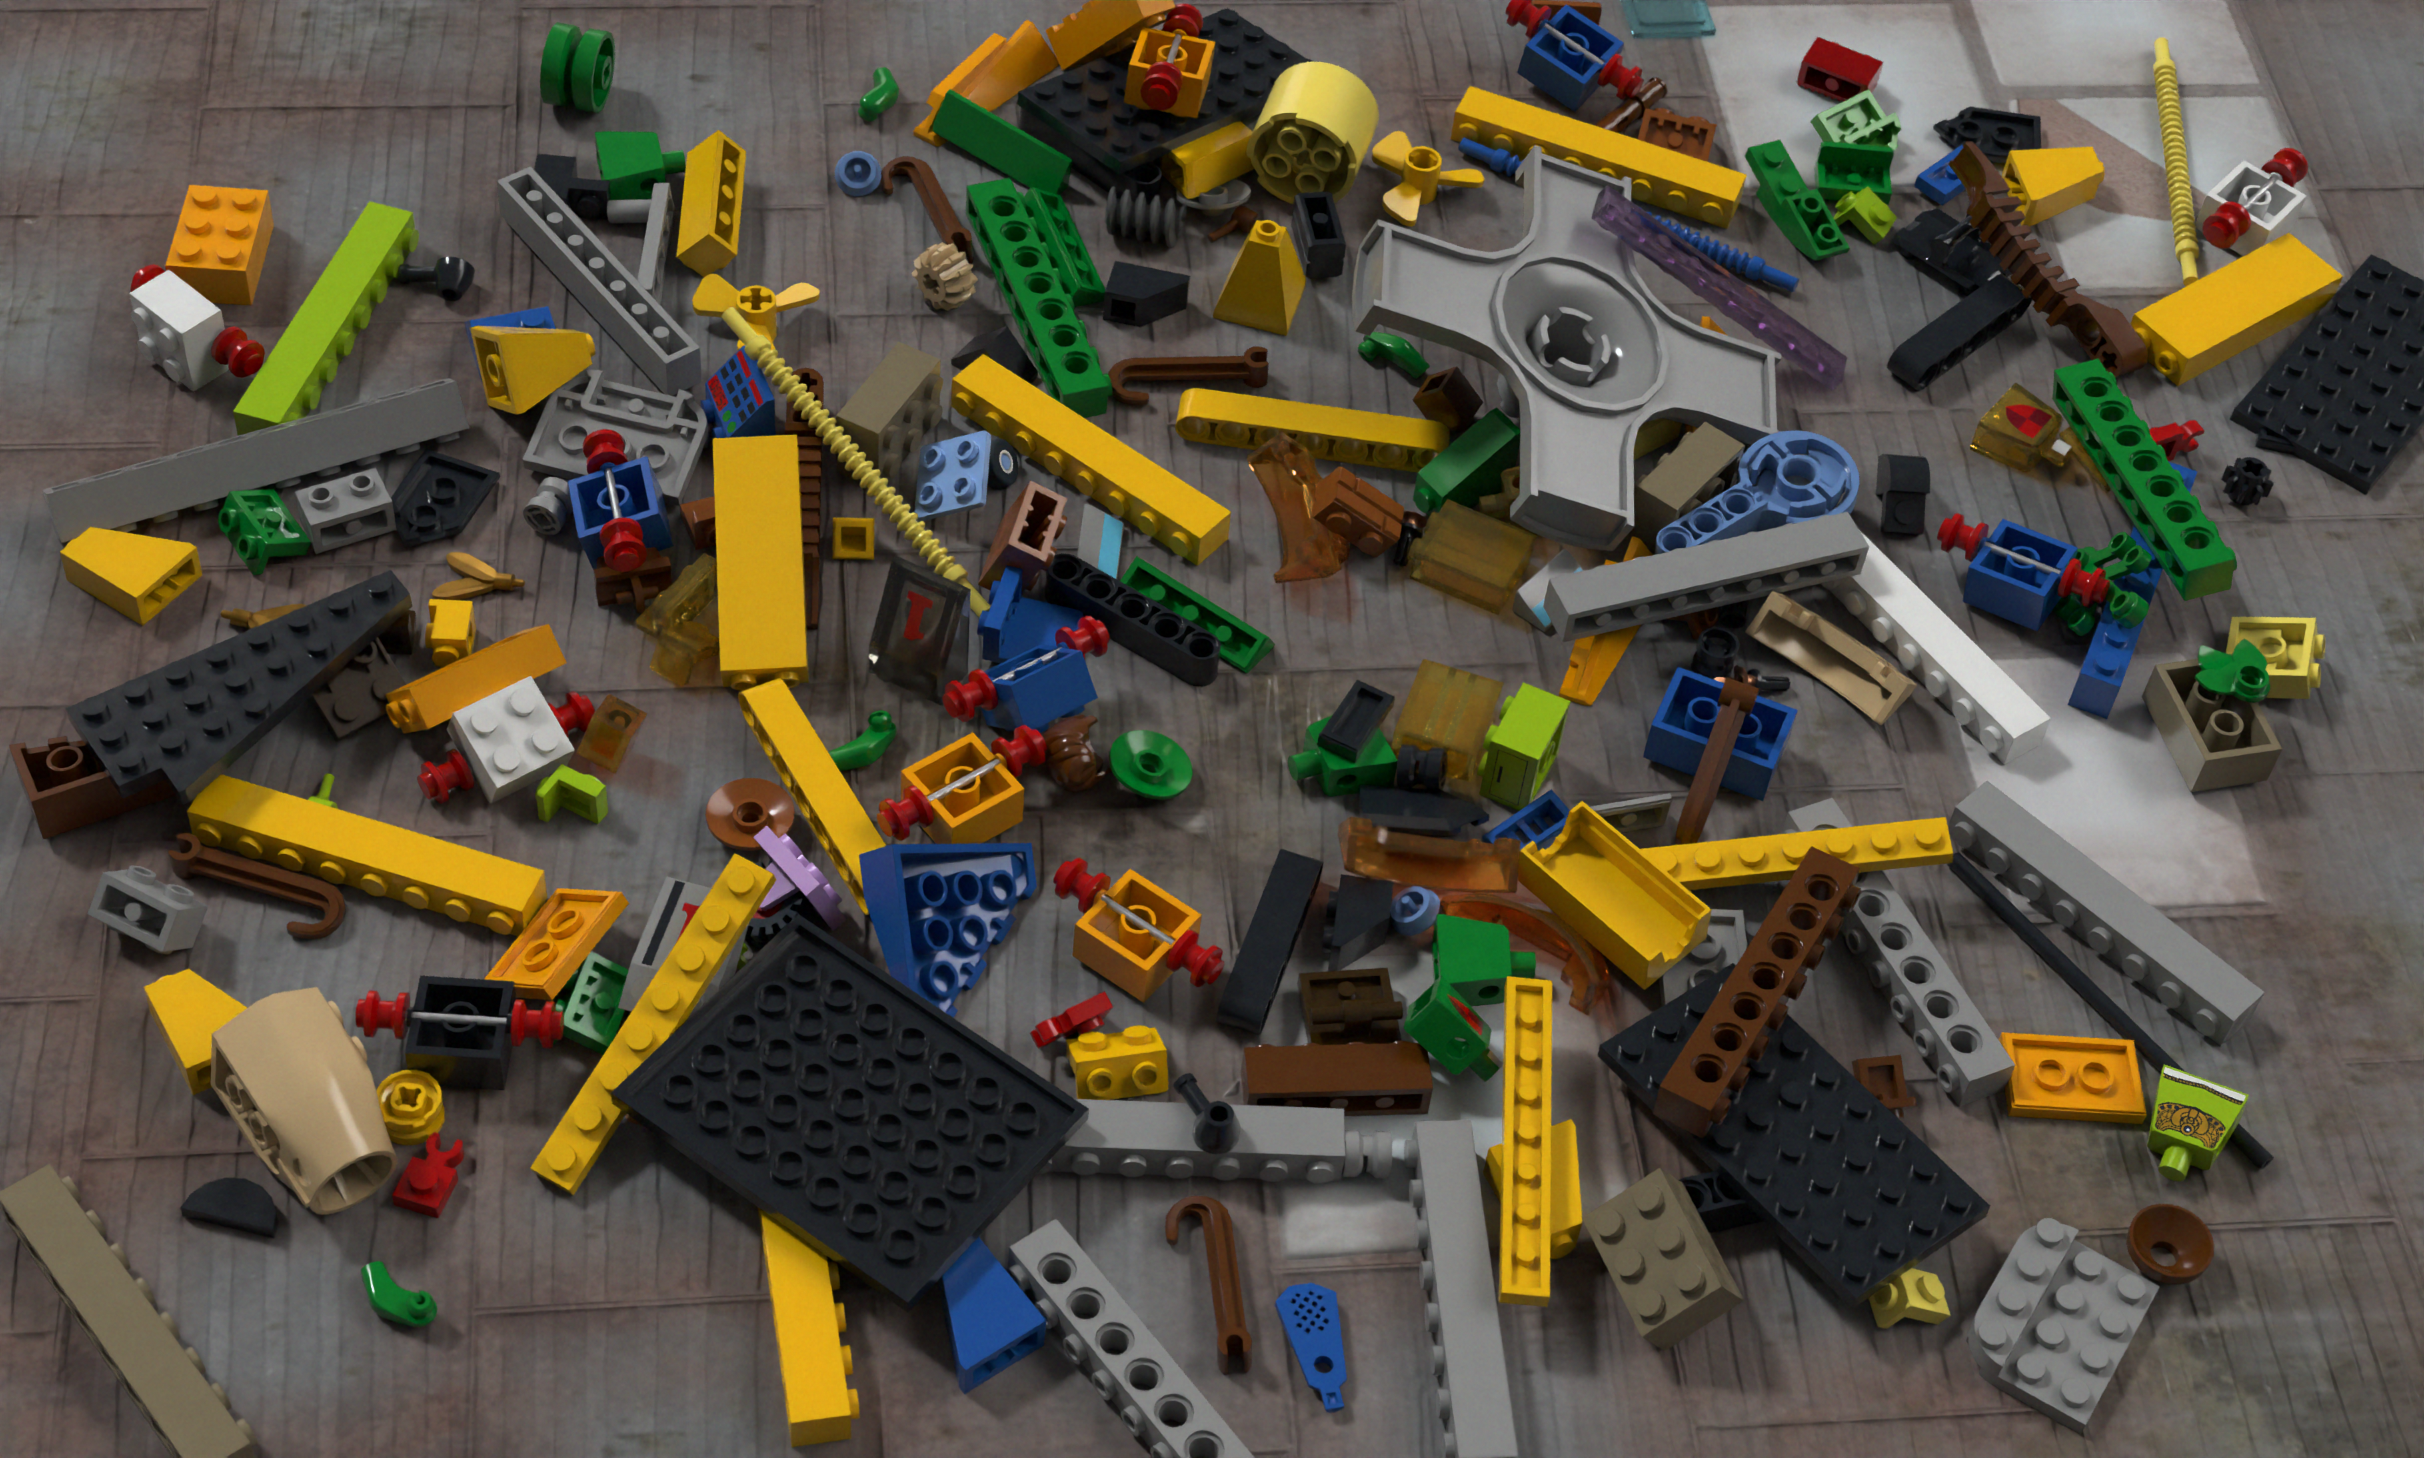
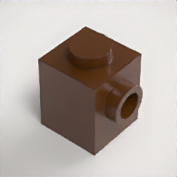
[1413,366,1483,433]

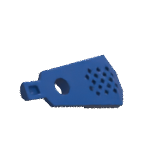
[1274,1283,1347,1413]

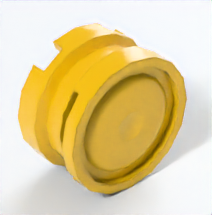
[376,1070,445,1145]

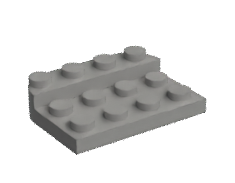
[522,370,710,506]
[1965,1218,2160,1434]

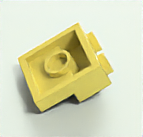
[2226,617,2325,699]

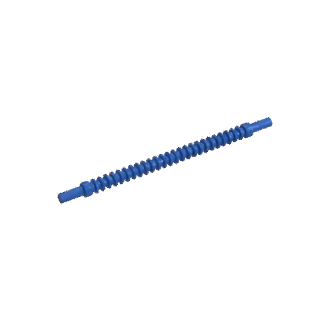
[1458,138,1799,292]

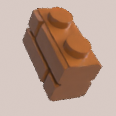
[1311,466,1404,558]

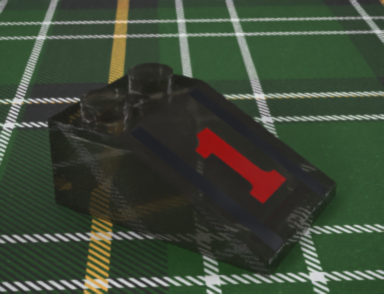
[869,555,971,706]

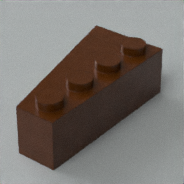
[9,736,176,839]

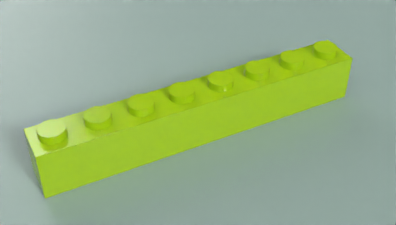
[233,201,419,436]

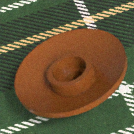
[706,778,795,851]

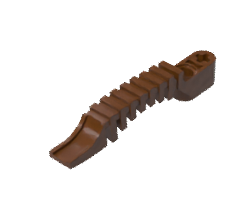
[1948,141,2148,377]
[785,368,824,629]

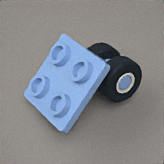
[914,431,1018,521]

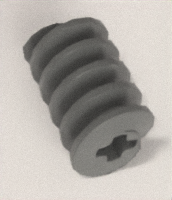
[1105,186,1187,248]

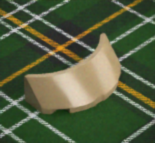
[1745,591,1917,725]

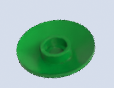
[1109,730,1193,800]

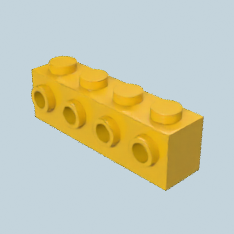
[676,130,746,277]

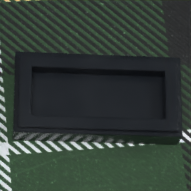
[1317,680,1395,763]

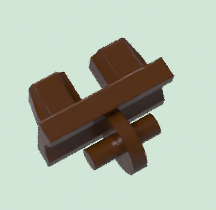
[593,547,673,614]

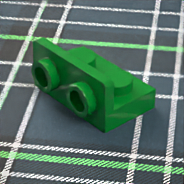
[218,489,311,575]
[553,951,629,1055]

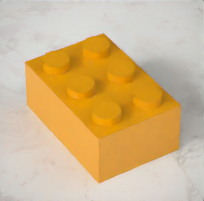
[165,185,274,306]

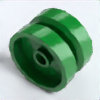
[540,22,615,113]

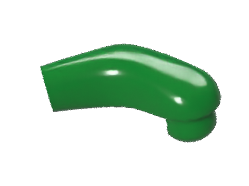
[858,67,899,122]
[1358,332,1430,379]
[828,710,897,772]
[361,1261,437,1327]

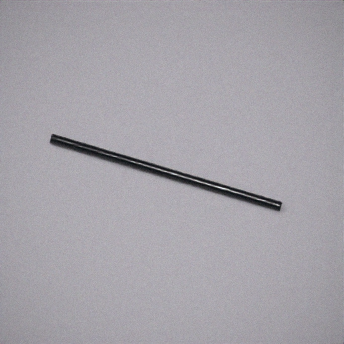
[1947,852,2274,1170]

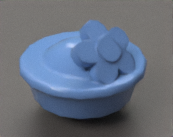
[835,151,881,196]
[1390,886,1441,936]

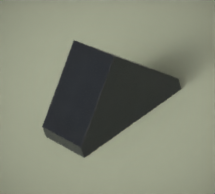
[951,326,1038,384]

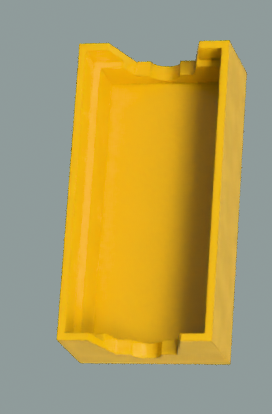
[1517,801,1712,990]

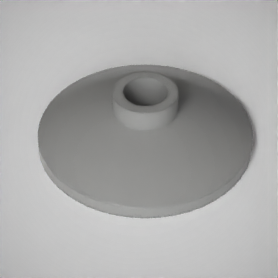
[1176,179,1251,216]

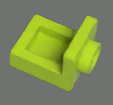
[1833,186,1897,245]
[535,764,608,824]

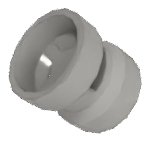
[523,477,573,535]
[1342,1130,1392,1178]

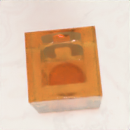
[576,694,648,774]

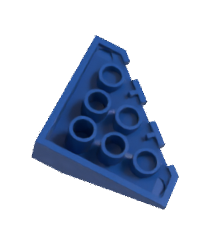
[859,843,1037,1018]

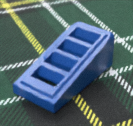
[1482,789,1570,871]

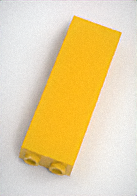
[2130,233,2343,386]
[713,434,809,691]

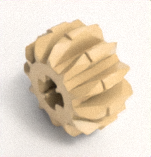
[912,242,978,311]

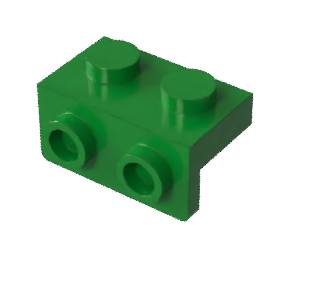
[1814,141,1894,205]

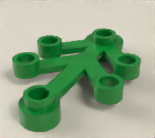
[2053,532,2152,636]

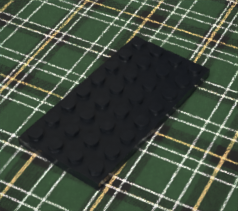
[1017,8,1314,174]
[2229,254,2424,495]
[1597,963,1990,1309]

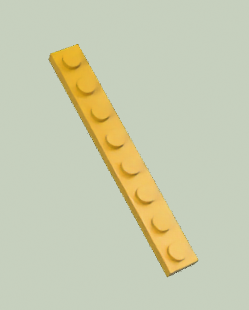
[1640,817,1953,890]
[530,853,776,1196]
[1499,976,1552,1307]

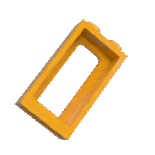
[385,624,567,734]

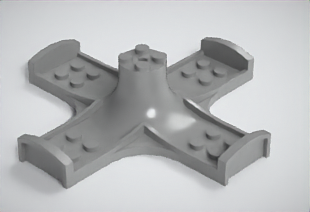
[1352,145,1781,551]

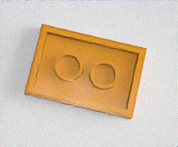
[484,888,629,1000]
[1998,1032,2147,1124]

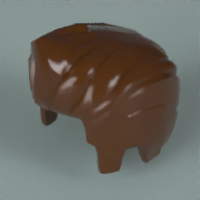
[1042,714,1112,793]

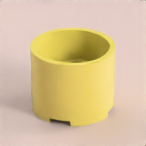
[1246,62,1379,204]

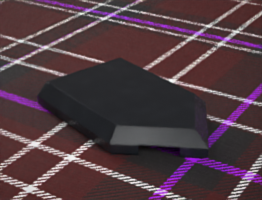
[1933,107,2041,164]
[391,449,500,548]
[1357,785,1489,837]

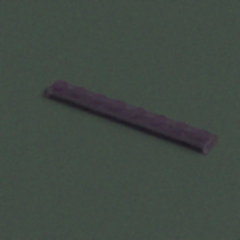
[1591,185,1847,390]

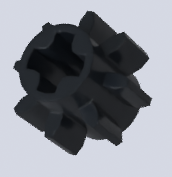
[2221,457,2274,505]

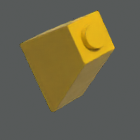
[1159,121,1254,199]
[2002,146,2105,227]
[60,527,203,626]
[144,968,247,1095]
[1483,1119,1582,1259]

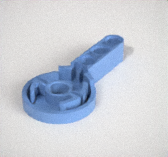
[1655,431,1859,555]

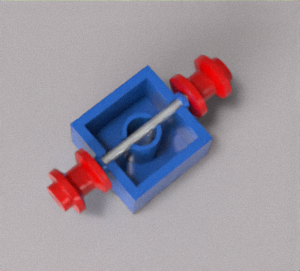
[1505,0,1644,112]
[568,429,674,572]
[1937,513,2110,631]
[943,616,1110,733]

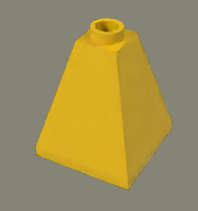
[1213,220,1307,336]
[470,326,595,415]

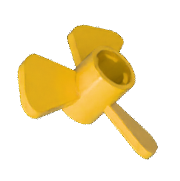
[1371,131,1484,226]
[692,274,820,359]

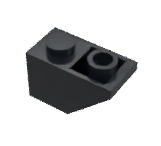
[1103,261,1190,327]
[1321,874,1394,971]

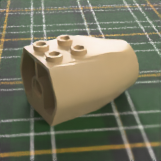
[211,987,397,1215]

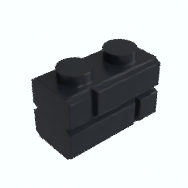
[1291,191,1346,279]

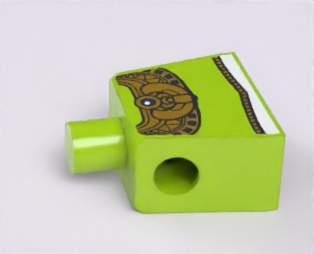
[2147,1064,2249,1181]

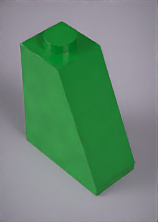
[1413,407,1520,525]

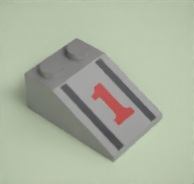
[618,876,749,1021]

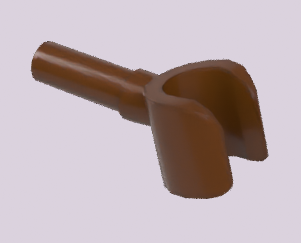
[1207,206,1258,243]

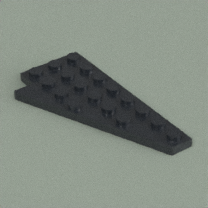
[66,570,412,805]

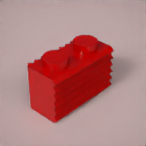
[1796,37,1884,102]

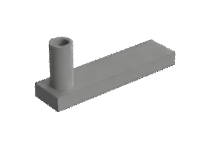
[607,183,676,304]

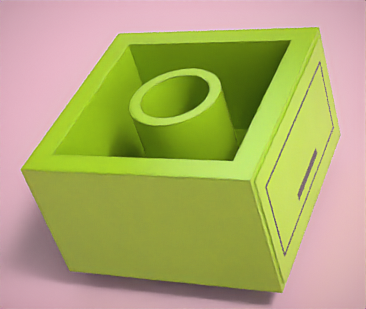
[1477,682,1571,811]

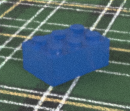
[1643,667,1798,801]

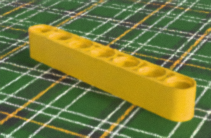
[1175,388,1450,473]
[738,678,886,915]

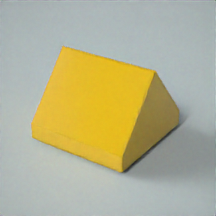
[833,517,874,560]

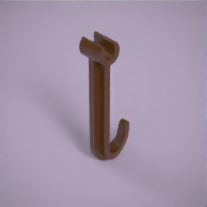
[881,156,974,264]
[1108,346,1269,405]
[1675,678,1759,845]
[168,833,346,940]
[1165,1195,1252,1375]

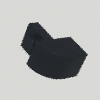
[534,154,611,220]
[1876,454,1930,535]

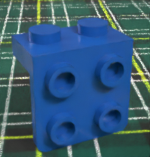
[977,565,1084,663]

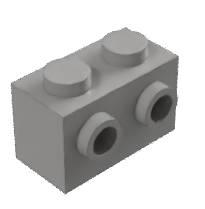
[295,468,396,554]
[88,866,208,954]

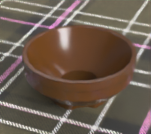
[2126,1204,2215,1285]

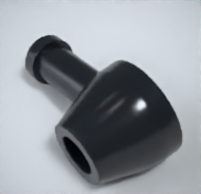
[399,257,475,301]
[1173,1073,1240,1154]

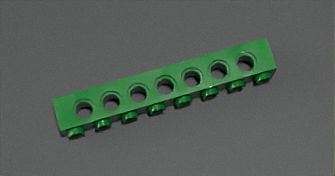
[966,178,1112,418]
[2052,359,2237,601]

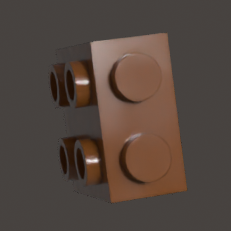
[978,480,1067,594]

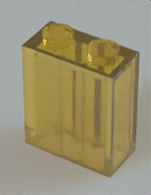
[1408,499,1536,616]
[1391,659,1504,783]

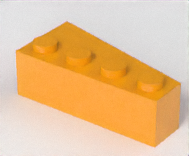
[1045,0,1175,71]

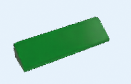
[932,89,1073,195]
[1024,187,1105,307]
[1120,556,1275,674]

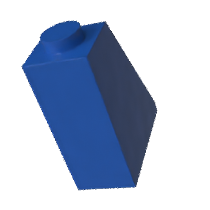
[938,1237,1046,1395]

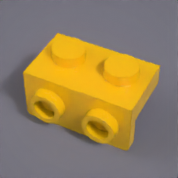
[1066,1025,1169,1100]

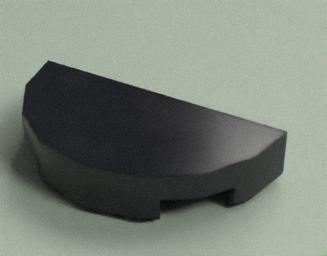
[180,1177,278,1238]

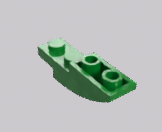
[1745,140,1850,261]

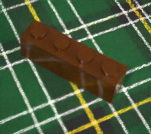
[1240,1041,1433,1116]

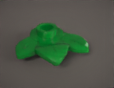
[2195,639,2270,702]

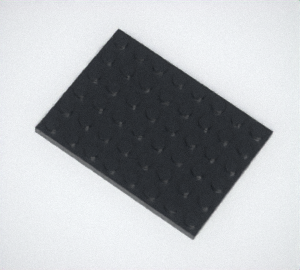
[611,914,1089,1313]

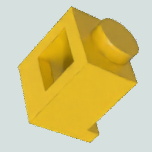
[425,599,476,667]

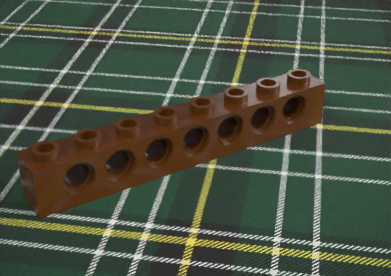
[1653,846,1861,1139]

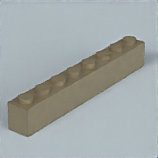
[0,1164,258,1458]

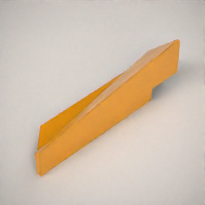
[913,20,1058,147]
[1559,536,1653,706]

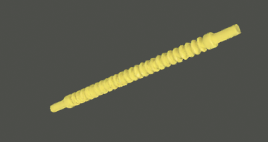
[2153,37,2199,286]
[721,307,991,618]

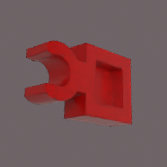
[2149,420,2205,461]
[1030,991,1113,1049]
[392,1132,464,1219]

